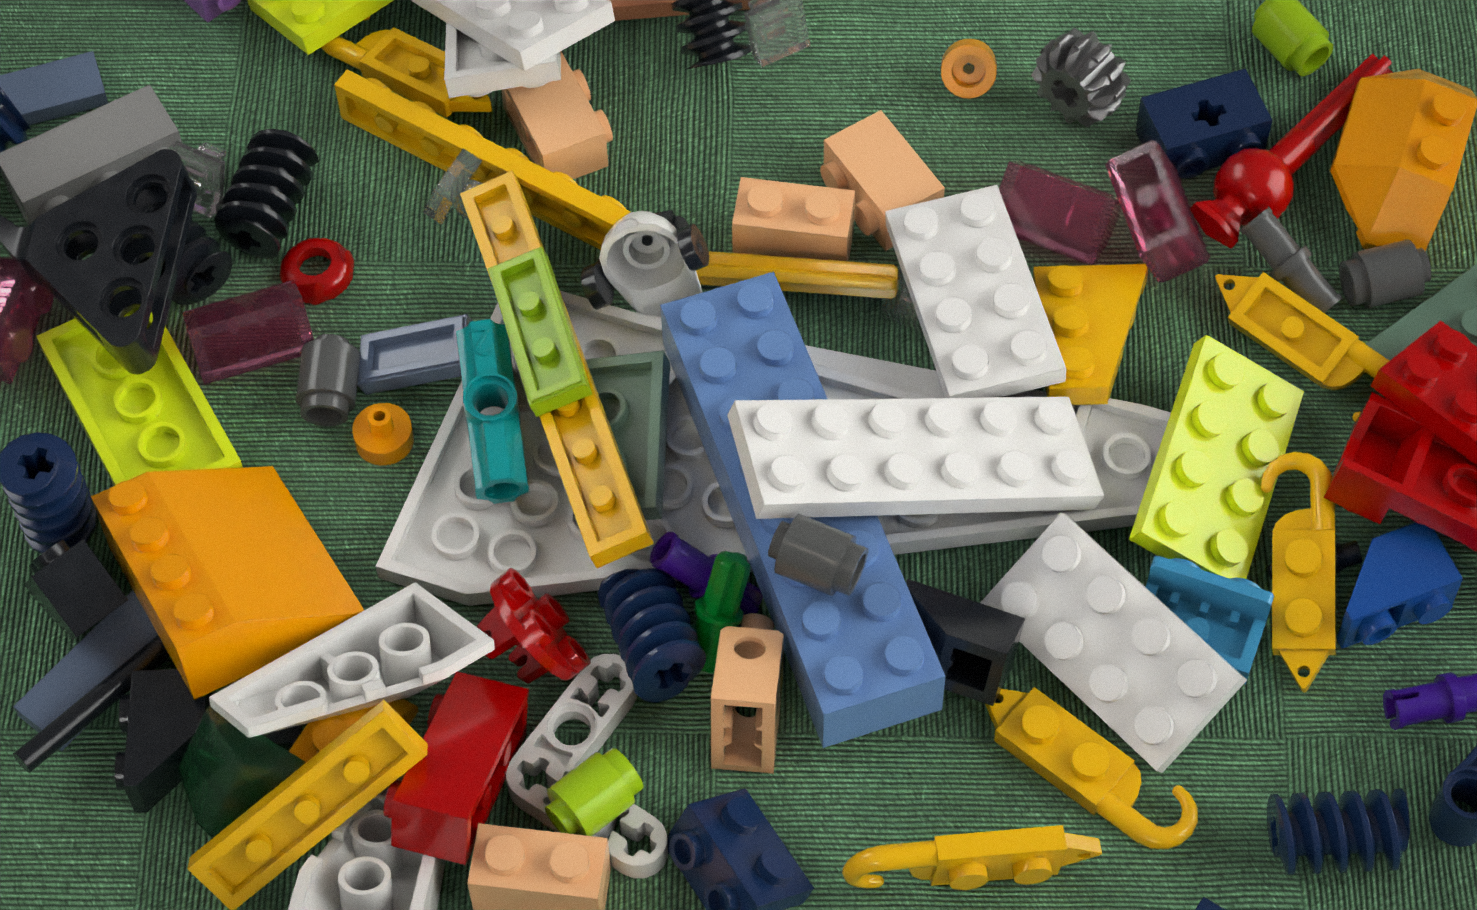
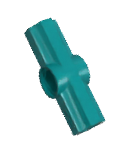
[456,319,529,504]

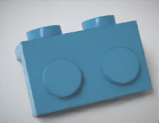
[1146,556,1274,685]

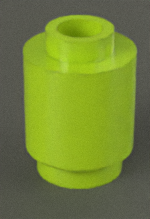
[1252,0,1333,76]
[545,748,644,836]

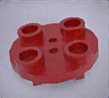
[476,568,591,684]

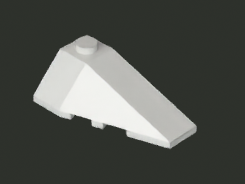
[209,582,495,738]
[288,773,446,910]

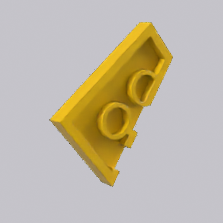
[1033,264,1149,405]

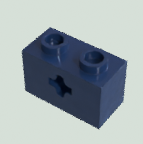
[1135,68,1272,183]

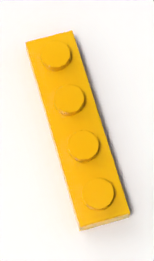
[187,700,428,910]

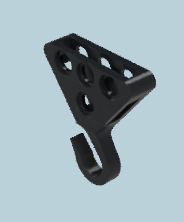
[0,149,197,374]

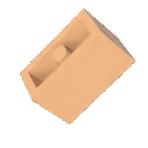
[501,51,613,179]
[820,110,945,251]
[732,177,855,261]
[467,823,611,910]

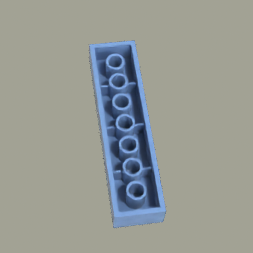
[660,272,945,748]

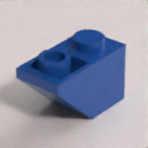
[1336,523,1463,649]

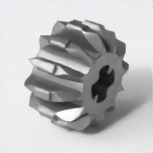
[1031,28,1131,127]

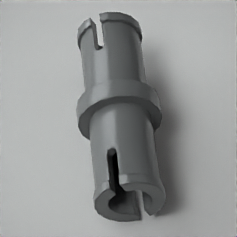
[1240,207,1342,313]

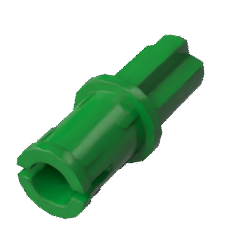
[694,551,751,673]

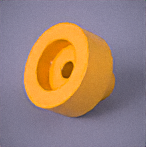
[941,39,997,99]
[352,403,414,466]

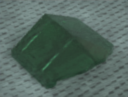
[178,706,306,837]

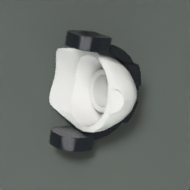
[581,210,709,317]

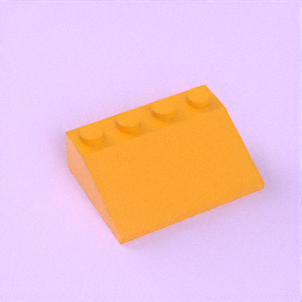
[91,466,364,700]

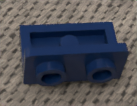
[667,788,815,910]

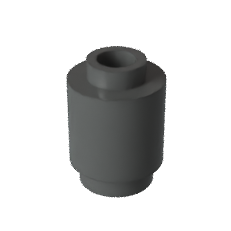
[1339,239,1431,309]
[296,334,360,426]
[768,514,868,596]

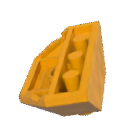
[1330,69,1477,251]

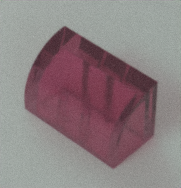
[999,160,1125,265]
[182,280,314,385]

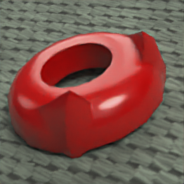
[280,238,355,305]

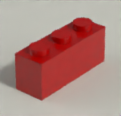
[383,671,529,865]

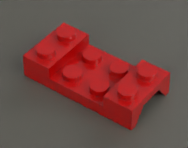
[1323,392,1477,551]

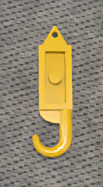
[321,16,492,118]
[1215,272,1390,422]
[1261,452,1336,693]
[985,687,1198,850]
[842,825,1102,890]

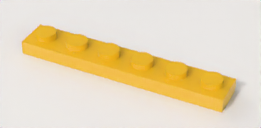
[334,69,631,250]

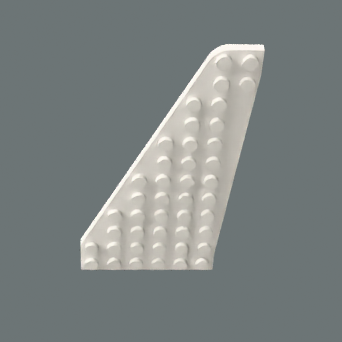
[375,291,1171,606]

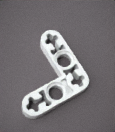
[506,654,668,878]

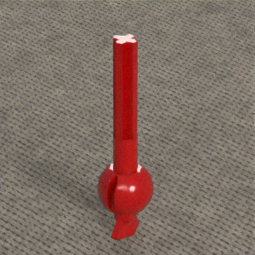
[1190,53,1393,249]

